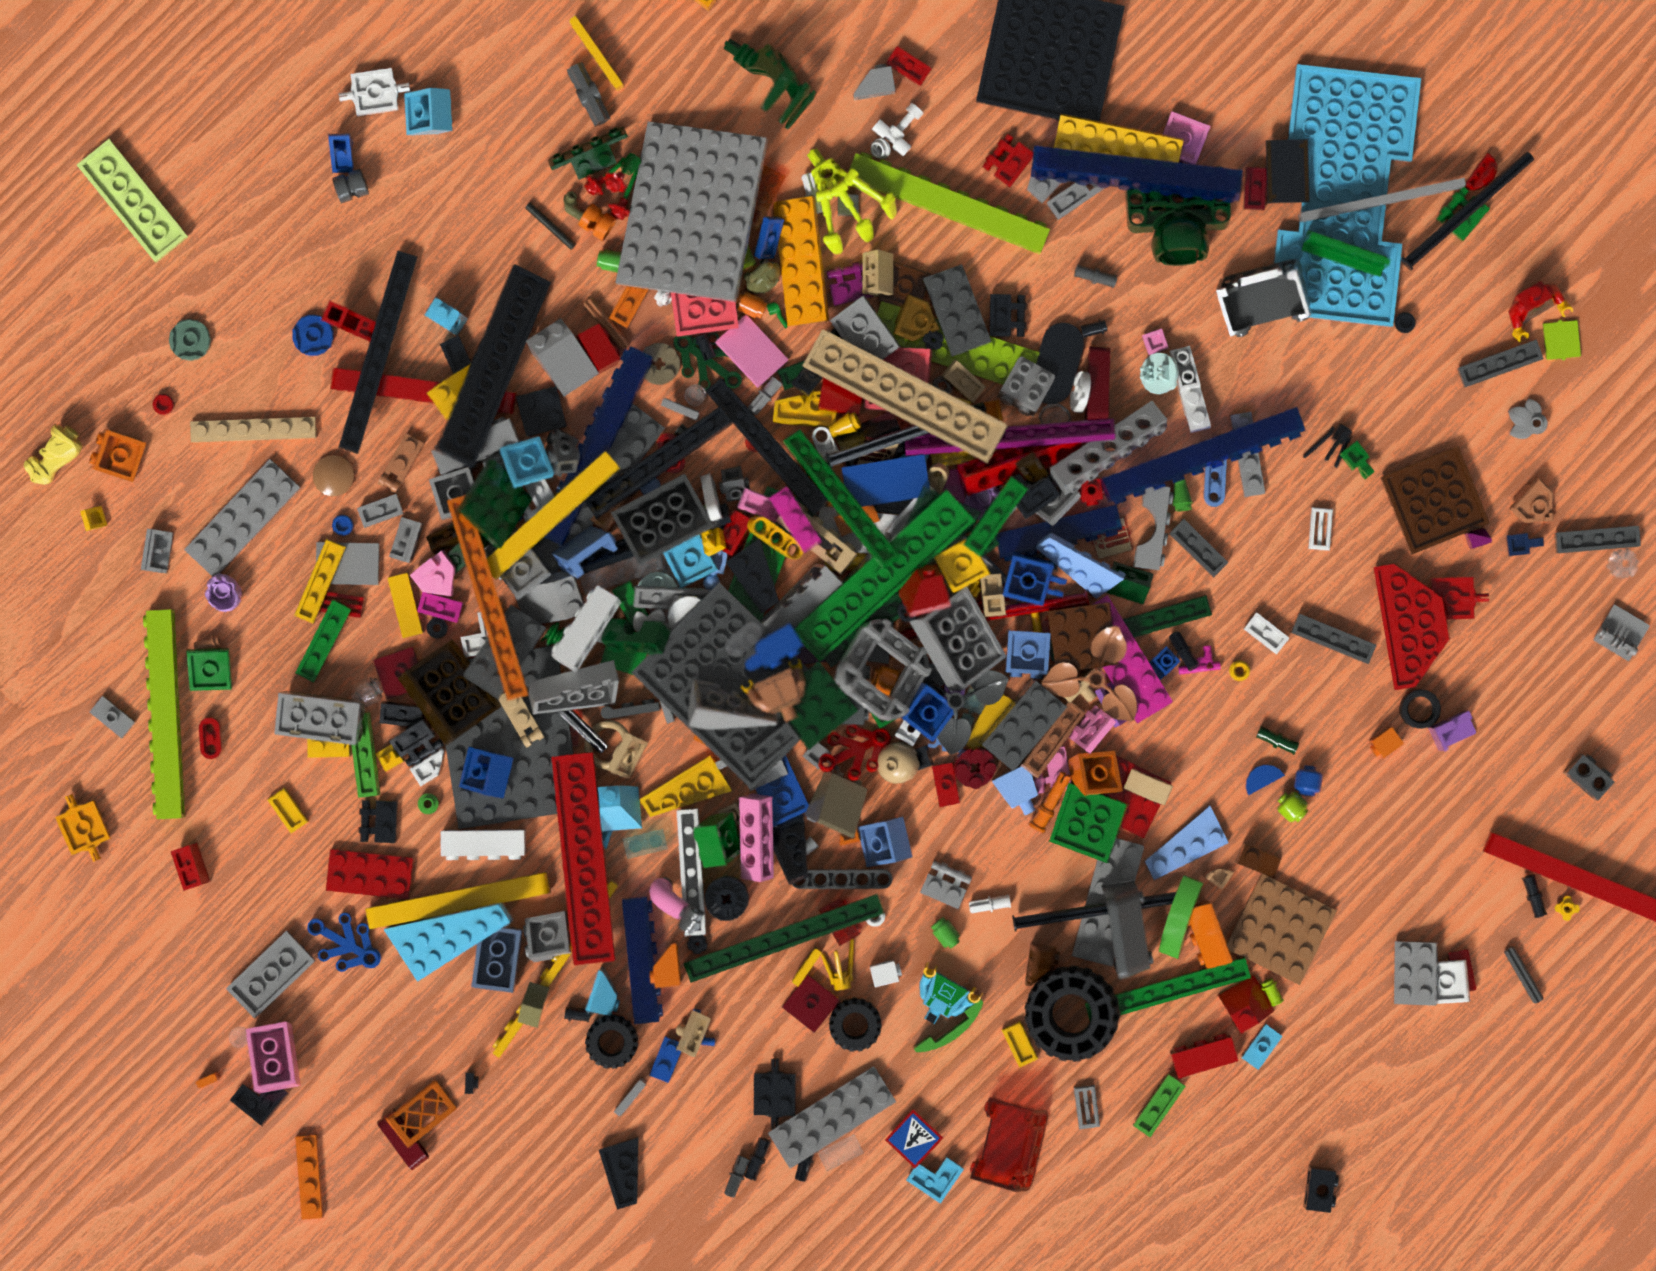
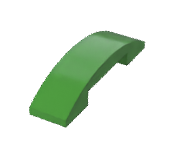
[1159,875,1203,959]
[913,999,983,1053]

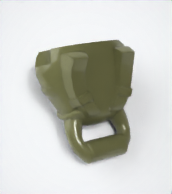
[743,259,781,294]

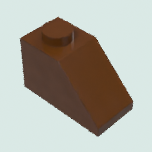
[1235,843,1281,878]

